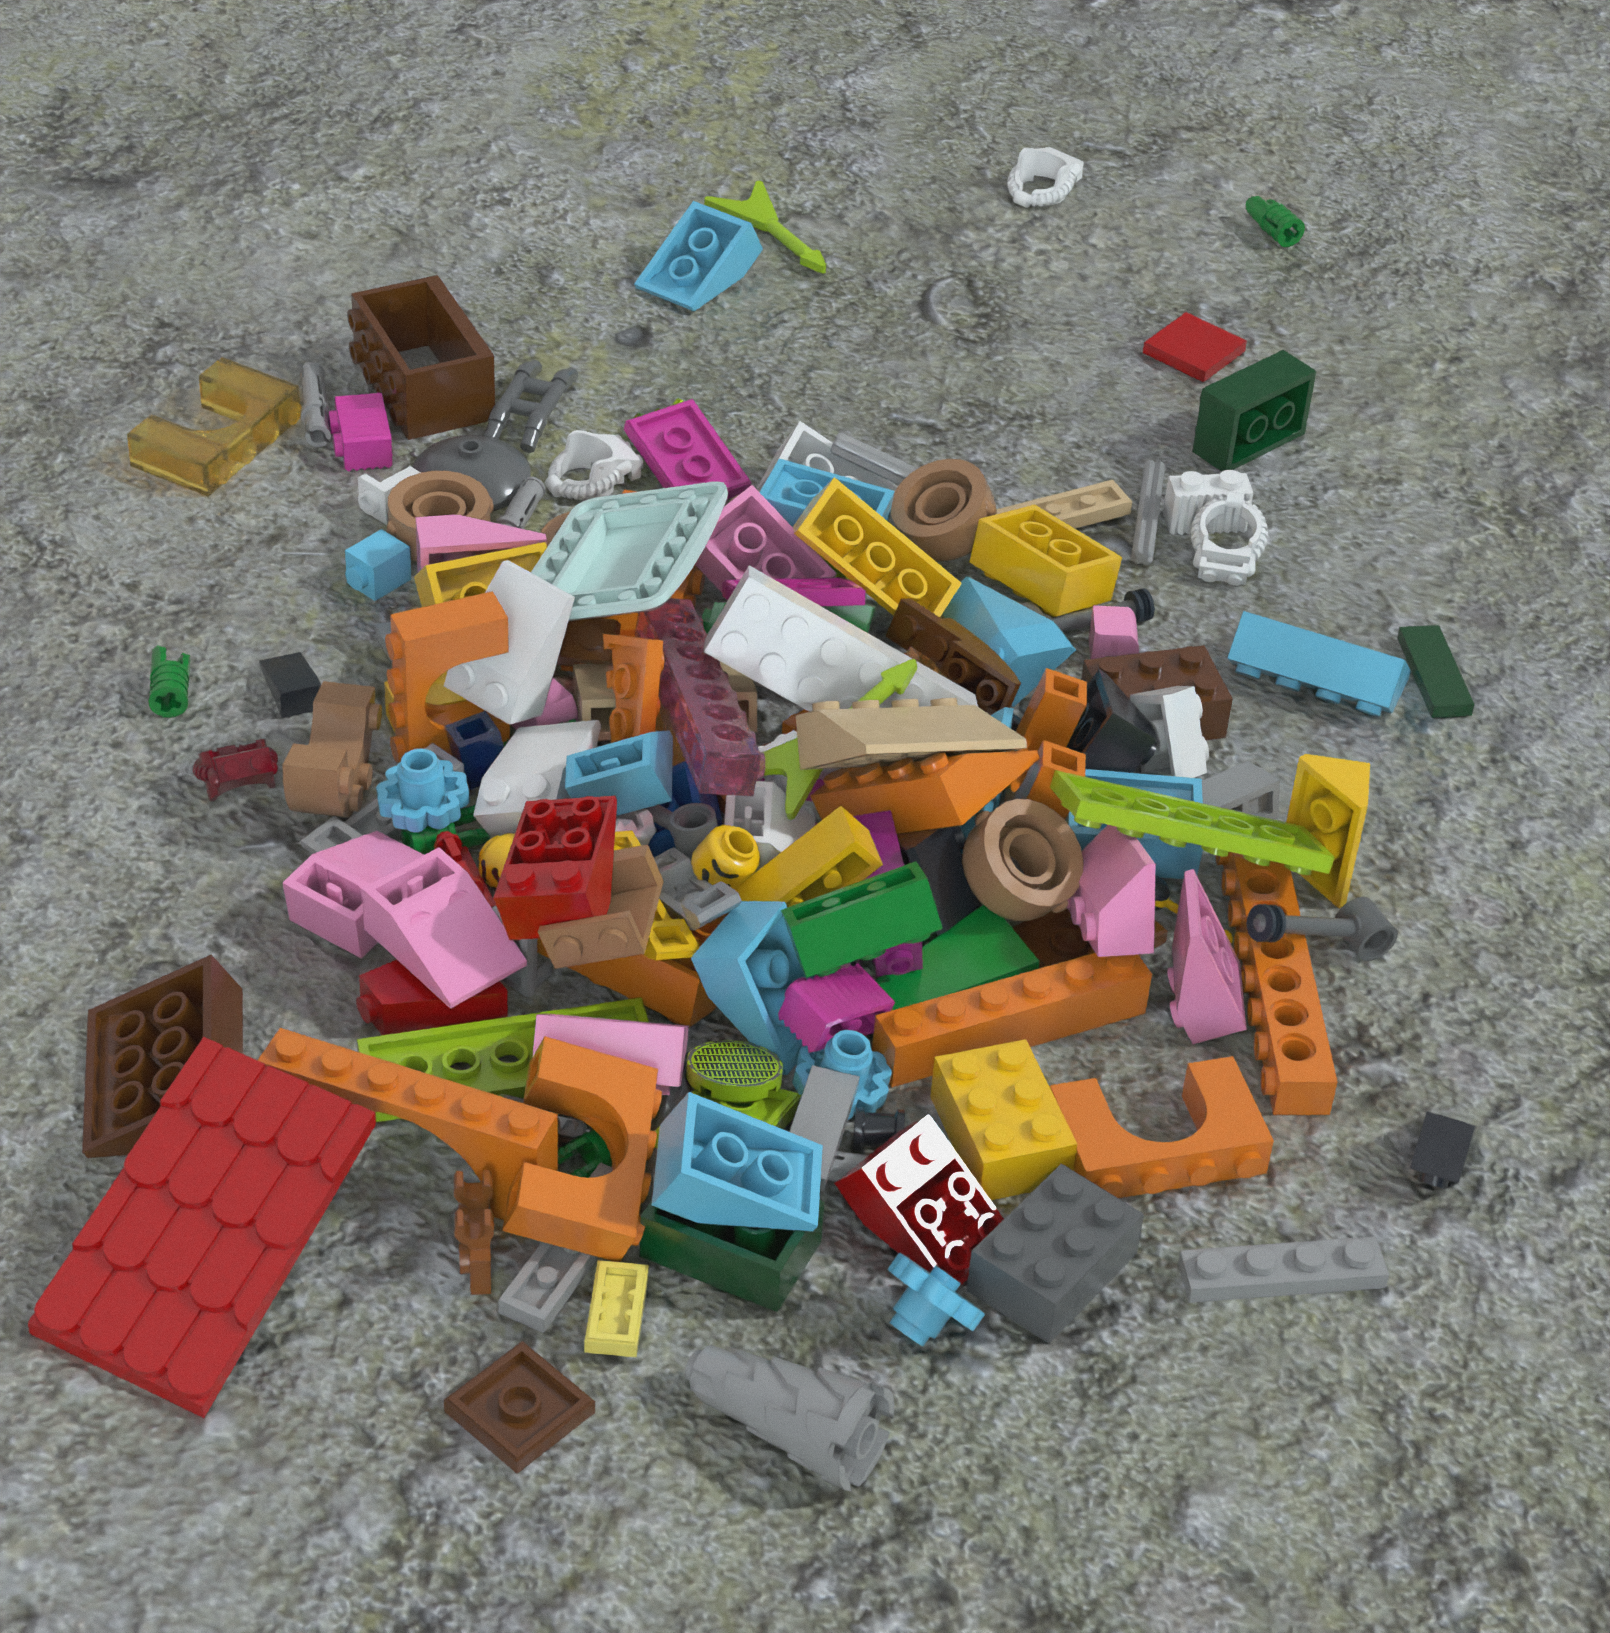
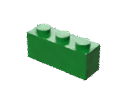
[781,861,943,978]

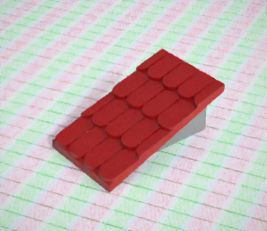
[28,1037,376,1418]

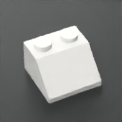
[1130,686,1209,778]

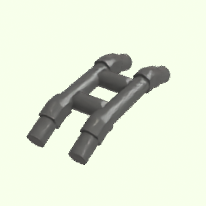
[484,360,578,453]

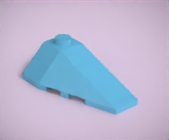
[942,576,1076,707]

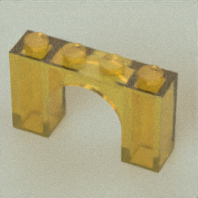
[127,357,302,497]

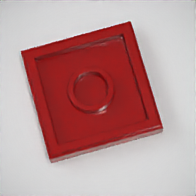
[1143,312,1247,382]

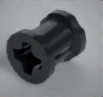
[853,1107,905,1151]

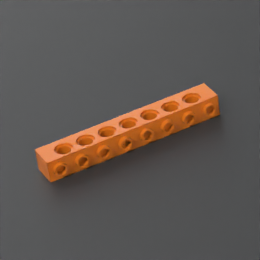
[1215,820,1338,1115]

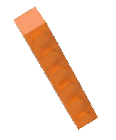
[872,953,1152,1088]

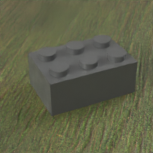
[966,1164,1144,1344]

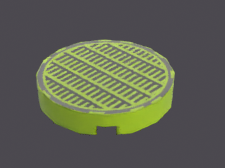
[686,1040,783,1103]

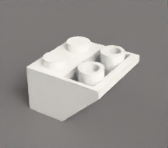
[724,779,815,875]

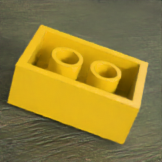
[969,504,1122,617]
[930,1039,1078,1200]

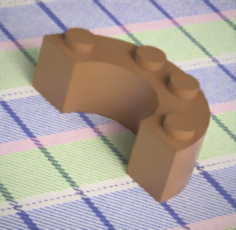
[282,681,382,818]

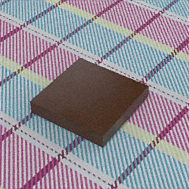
[444,1341,595,1474]

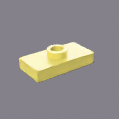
[584,1260,649,1358]

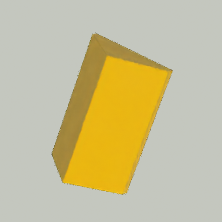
[1286,754,1370,908]

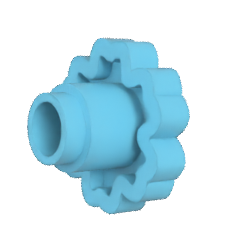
[376,749,470,832]
[792,1030,892,1120]
[888,1252,985,1346]

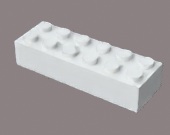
[704,565,978,712]

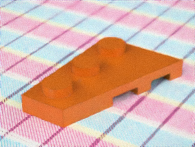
[603,634,665,743]

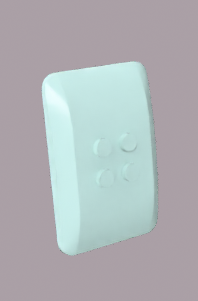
[531,482,728,621]

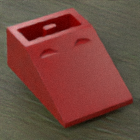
[493,796,617,940]
[834,1114,1004,1285]

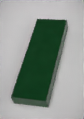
[1397,625,1475,718]

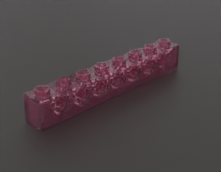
[634,598,765,797]

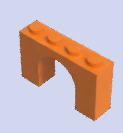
[385,591,510,765]
[1004,668,1087,820]
[502,1036,662,1262]
[1049,1056,1274,1198]

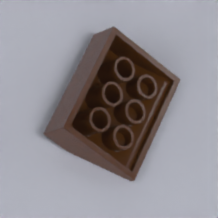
[82,954,243,1158]

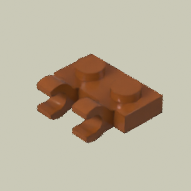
[453,1170,494,1295]

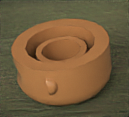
[890,459,997,561]
[387,471,494,562]
[962,799,1084,921]

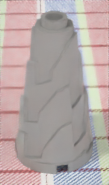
[685,1345,894,1491]

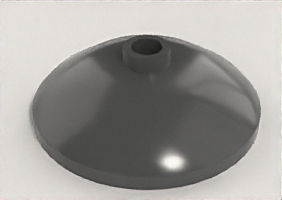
[412,435,531,511]

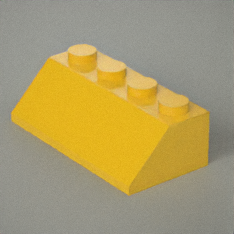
[793,477,962,617]

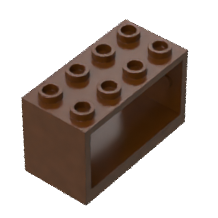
[347,275,495,440]

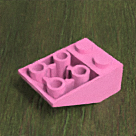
[282,831,424,959]
[362,847,527,1008]

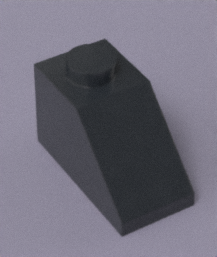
[1410,1111,1477,1189]

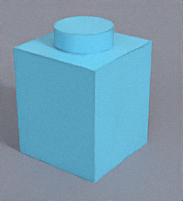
[345,529,411,601]

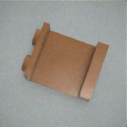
[538,844,664,969]

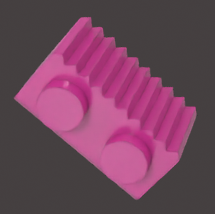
[328,393,393,472]
[778,963,895,1053]

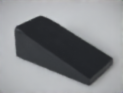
[259,652,321,718]

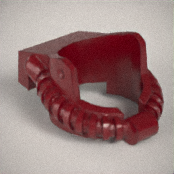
[193,739,278,802]

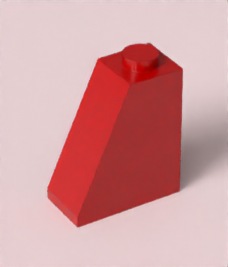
[356,959,508,1035]

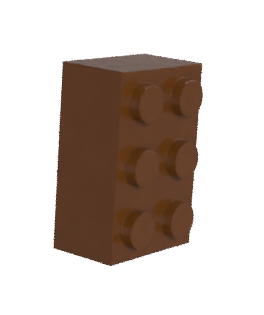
[1081,645,1233,740]

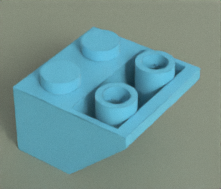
[565,730,673,816]

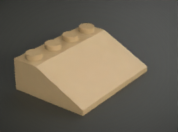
[796,698,1027,770]

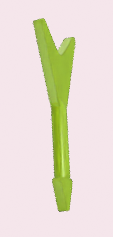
[704,180,826,274]
[733,659,918,820]

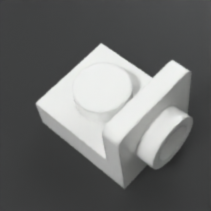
[358,466,421,525]

